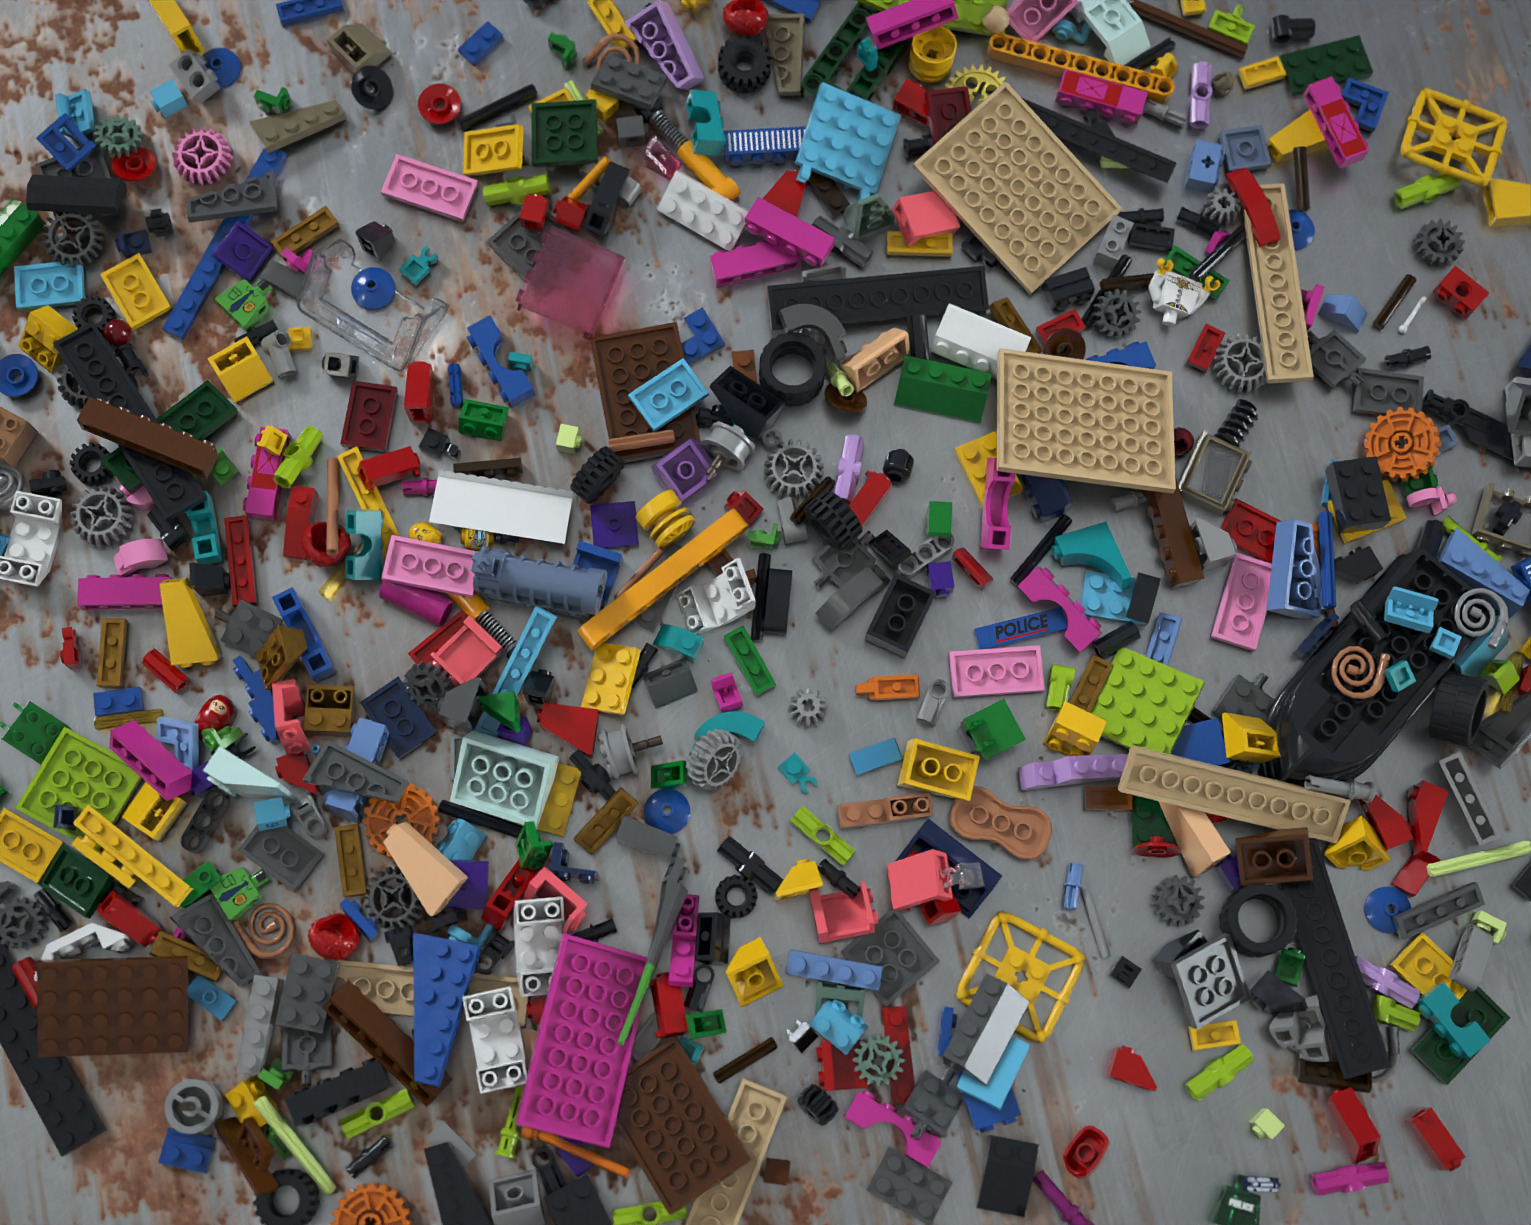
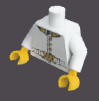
[1149,258,1220,327]

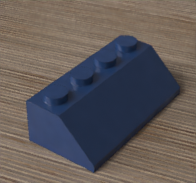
[1016,474,1072,523]
[896,818,1002,919]

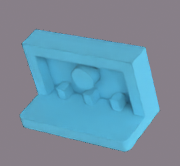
[55,89,95,140]
[1384,587,1438,634]
[435,818,487,861]
[809,999,869,1055]

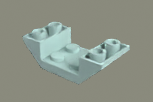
[1069,0,1151,66]

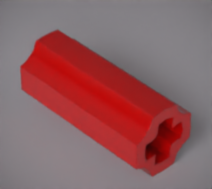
[141,648,190,693]
[11,956,37,1009]

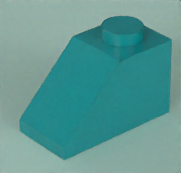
[653,624,704,664]

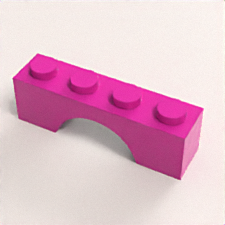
[980,458,1016,550]
[1018,567,1102,652]
[843,1090,942,1168]

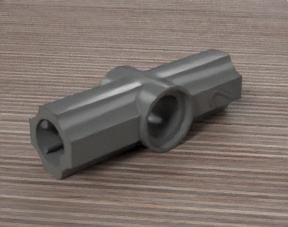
[812,216,873,268]

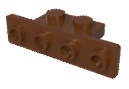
[214,1117,278,1196]

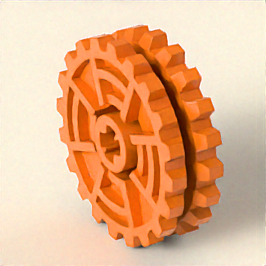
[1364,407,1442,482]
[362,783,441,860]
[330,1182,413,1225]

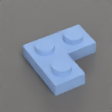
[157,716,199,771]

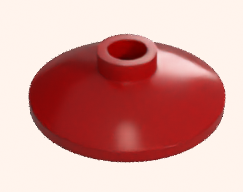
[418,84,461,124]
[112,147,157,181]
[1134,836,1181,858]

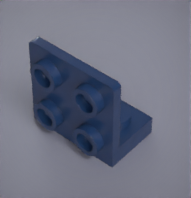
[550,842,600,884]

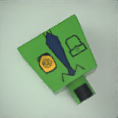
[215,279,272,333]
[211,867,269,922]

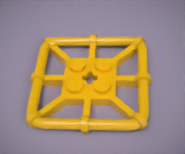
[1400,88,1508,187]
[956,910,1086,1044]

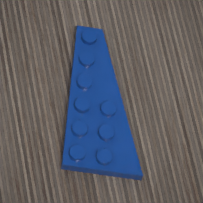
[413,933,481,1088]

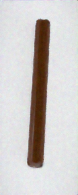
[1129,0,1248,58]

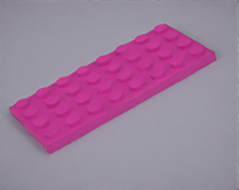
[515,933,647,1148]

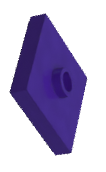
[211,220,274,282]
[590,501,639,549]
[445,859,489,909]

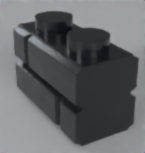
[1042,267,1095,310]
[695,912,731,965]

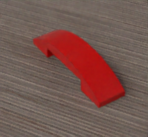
[1225,167,1281,247]

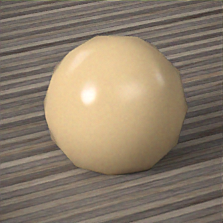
[982,6,1009,33]

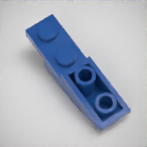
[233,655,280,745]

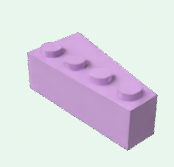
[624,0,705,90]

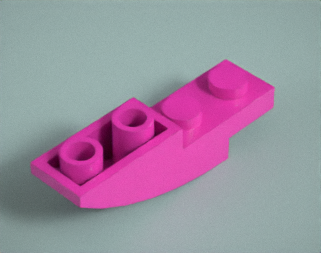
[669,894,699,987]

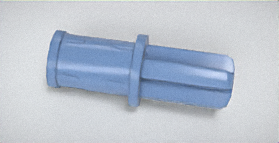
[1064,862,1084,910]

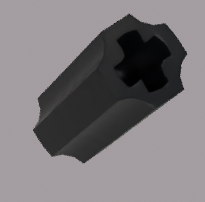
[907,315,930,360]
[1417,519,1446,558]
[1091,621,1141,659]

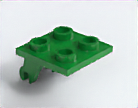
[963,699,1026,760]
[0,700,69,764]

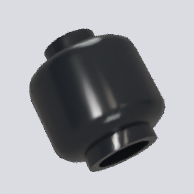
[883,449,914,483]

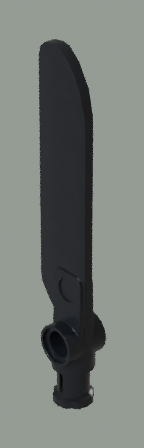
[1422,389,1531,469]

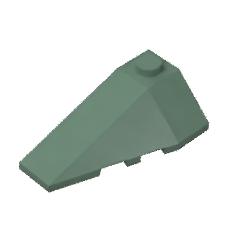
[843,193,895,239]

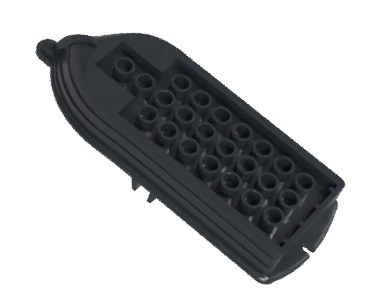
[1260,548,1495,787]

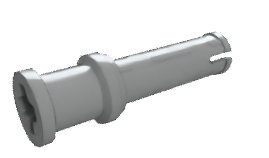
[1304,775,1376,803]

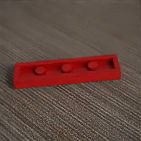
[224,515,257,607]
[882,1006,915,1105]

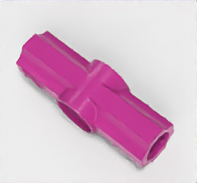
[1312,1162,1389,1196]

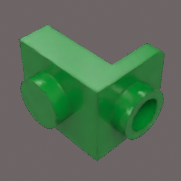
[548,32,577,69]
[253,87,291,114]
[1275,947,1305,987]

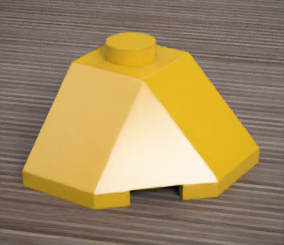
[1324,816,1390,870]

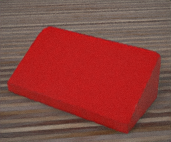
[952,547,993,590]
[1391,852,1440,898]

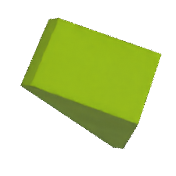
[1478,659,1520,695]

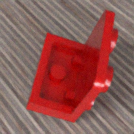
[816,1039,870,1091]

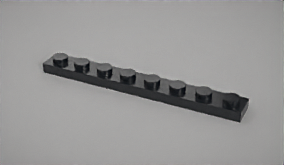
[1022,98,1177,184]

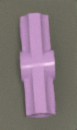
[1189,62,1212,129]
[834,435,865,504]
[1355,956,1420,1009]

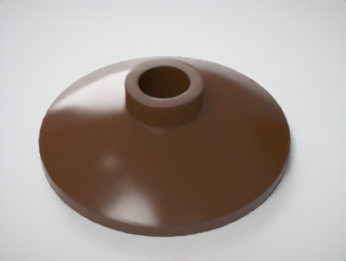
[1043,328,1086,360]
[824,383,867,413]

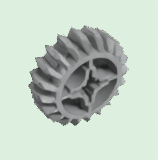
[1213,334,1267,393]
[764,439,824,499]
[70,485,134,546]
[685,729,743,791]

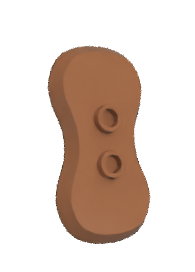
[950,786,1052,860]

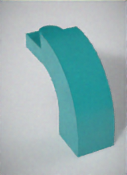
[689,711,765,755]

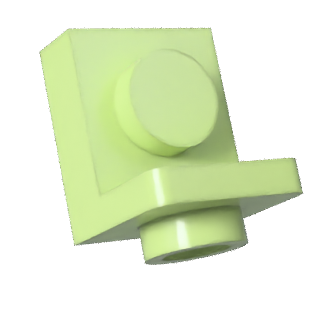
[1470,911,1507,946]

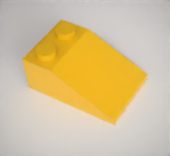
[897,738,980,801]

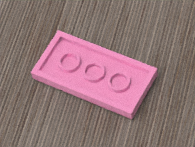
[381,154,479,222]
[382,535,477,598]
[1211,553,1272,651]
[949,645,1045,698]

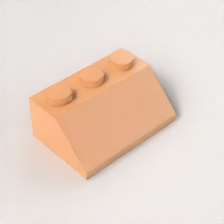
[840,328,910,393]

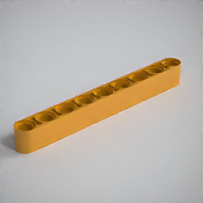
[987,33,1175,104]
[577,508,749,650]

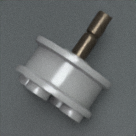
[701,421,755,483]
[599,724,663,779]
[165,1079,224,1134]

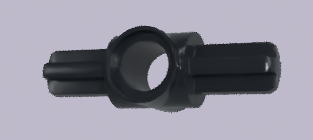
[569,750,616,801]

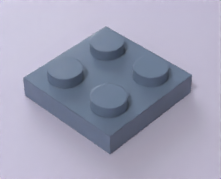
[1219,125,1271,173]

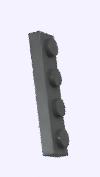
[1392,882,1485,940]

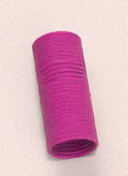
[379,581,453,626]

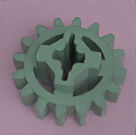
[93,115,143,158]
[853,1034,905,1087]

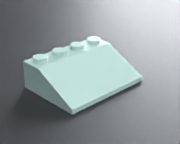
[450,730,559,829]
[203,746,298,802]

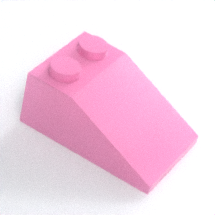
[1006,0,1079,42]

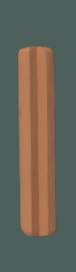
[608,430,675,452]

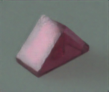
[642,135,682,180]

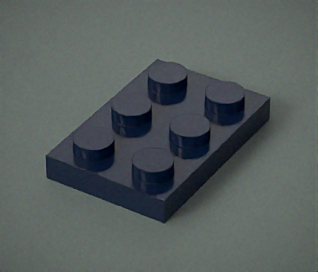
[360,676,438,759]

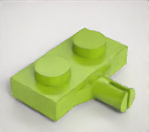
[1207,4,1255,45]

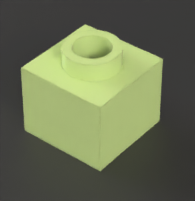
[556,424,582,455]
[1249,1108,1285,1140]

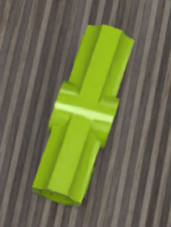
[483,174,551,206]
[1394,174,1462,209]
[273,426,323,488]
[790,806,856,867]
[1184,1043,1255,1102]
[340,1088,415,1139]
[612,1201,687,1225]

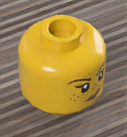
[408,521,442,545]

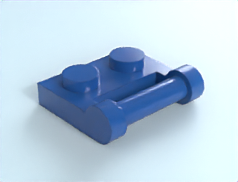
[36,113,98,172]

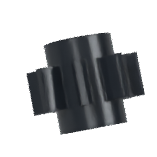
[145,208,172,237]

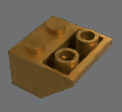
[256,625,307,690]
[303,684,356,737]

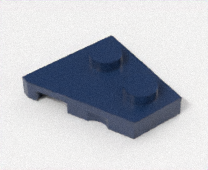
[1292,611,1340,659]

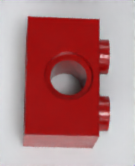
[1432,266,1489,319]

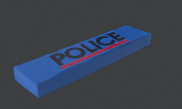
[974,607,1067,650]

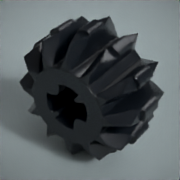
[797,1084,839,1126]

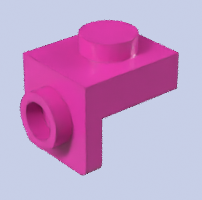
[281,247,322,276]
[711,673,743,713]

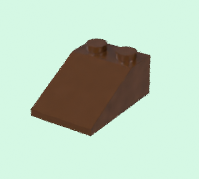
[1235,827,1313,885]

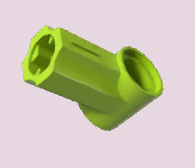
[1046,663,1075,711]
[1372,995,1420,1032]

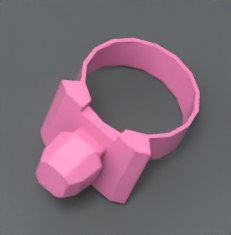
[1406,487,1457,516]

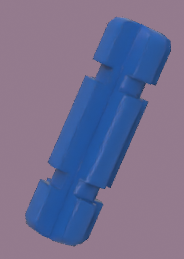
[448,364,463,407]

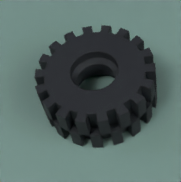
[718,34,771,93]
[570,446,625,504]

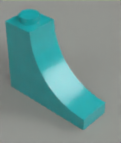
[1052,521,1131,591]

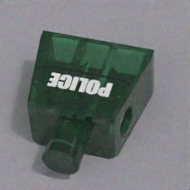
[1208,1174,1261,1225]

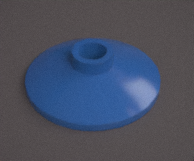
[202,48,241,88]
[1289,209,1315,251]
[351,267,395,310]
[0,354,38,397]
[644,789,690,834]
[1364,887,1411,933]

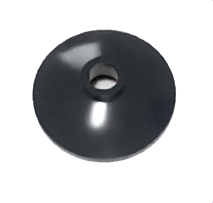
[351,66,393,109]

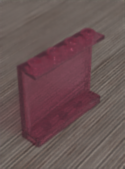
[515,226,625,340]

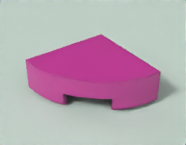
[1206,231,1231,253]

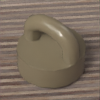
[1212,71,1234,96]

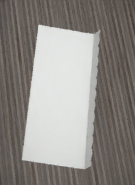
[429,469,573,544]

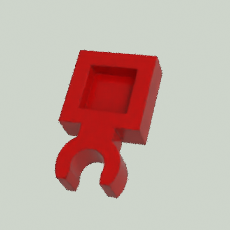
[60,627,80,670]

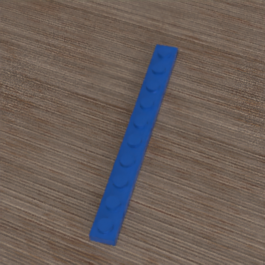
[162,148,287,340]

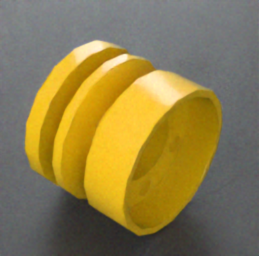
[908,25,957,83]
[635,489,696,549]

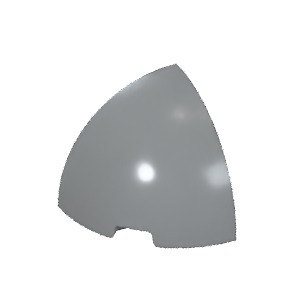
[1269,995,1330,1062]

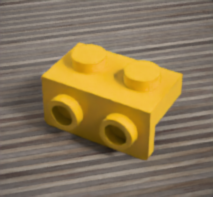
[225,1075,281,1128]

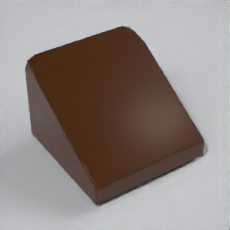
[764,1158,790,1186]

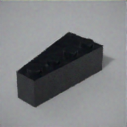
[285,1057,394,1127]
[424,1141,494,1225]

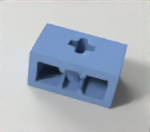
[1185,139,1224,193]

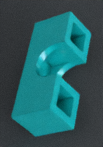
[686,90,726,156]
[187,491,224,565]
[345,510,383,580]
[1417,982,1491,1059]

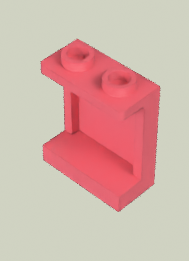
[892,191,960,246]
[430,615,504,687]
[272,679,309,755]
[888,849,953,912]
[522,867,588,934]
[809,881,878,944]

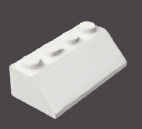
[930,303,1031,379]

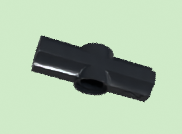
[717,836,784,895]

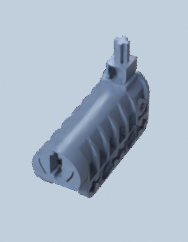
[471,546,607,618]

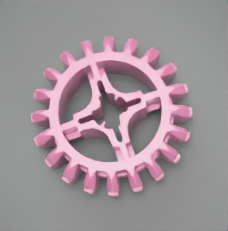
[172,127,233,186]

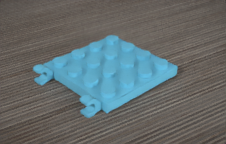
[795,82,901,202]

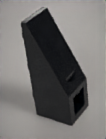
[583,161,630,236]

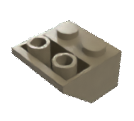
[327,23,392,74]

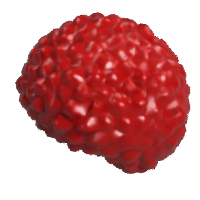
[723,0,769,37]
[301,522,351,567]
[308,913,360,961]

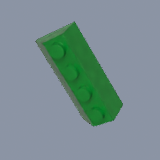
[0,199,46,278]
[894,355,992,423]

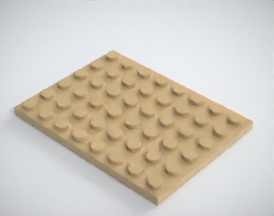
[912,81,1123,295]
[997,348,1176,494]

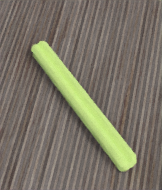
[1426,841,1531,877]
[254,1096,336,1196]

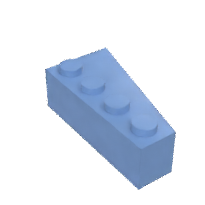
[1267,519,1320,619]
[1437,528,1530,619]
[324,717,390,824]

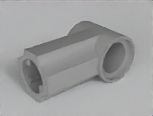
[261,329,296,377]
[778,497,808,544]
[917,678,950,726]

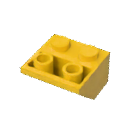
[18,305,78,373]
[207,336,274,403]
[1043,701,1107,756]
[1222,712,1281,764]
[121,782,188,842]

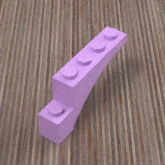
[1018,754,1128,791]

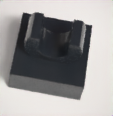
[1108,956,1142,989]
[786,1020,818,1053]

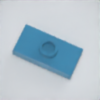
[188,975,238,1021]

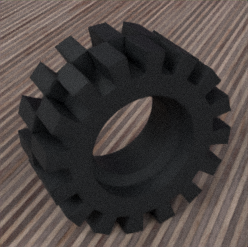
[72,295,117,337]
[70,442,112,486]
[715,875,757,919]

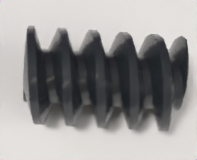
[1214,399,1259,448]

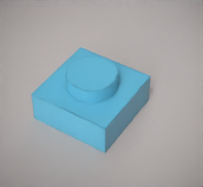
[1429,627,1462,659]

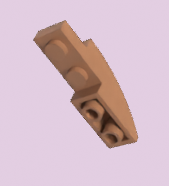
[837,793,934,829]

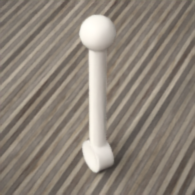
[1399,296,1427,334]

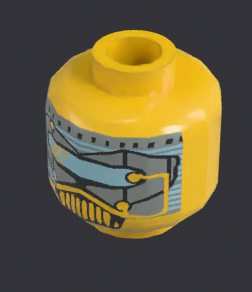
[460,527,494,550]

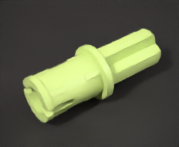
[826,362,854,397]

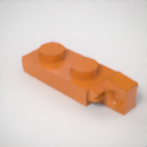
[855,674,920,701]

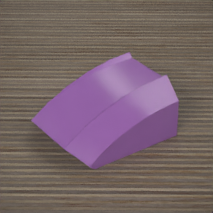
[651,438,717,501]

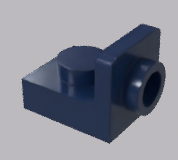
[115,229,152,259]

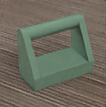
[814,980,865,1018]

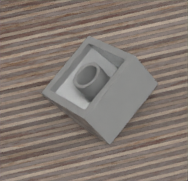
[1190,518,1237,572]
[489,1170,546,1225]

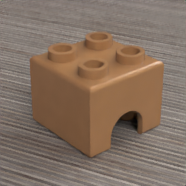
[0,407,38,467]

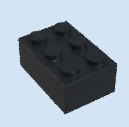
[1325,456,1391,534]
[865,573,936,658]

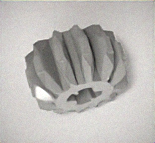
[1203,188,1241,226]
[788,688,828,727]

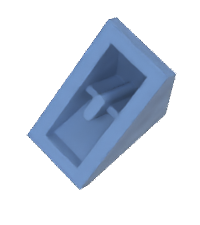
[1318,294,1368,333]

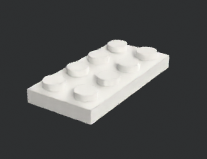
[657,170,749,251]

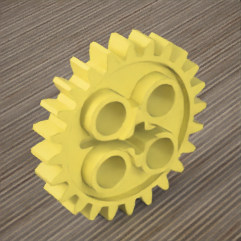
[944,64,1005,109]

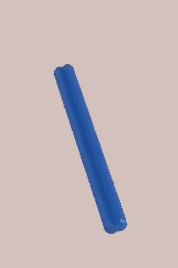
[1318,510,1336,610]

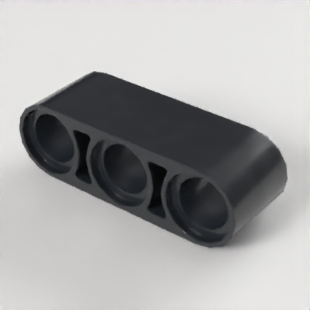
[764,568,793,634]
[181,788,230,854]

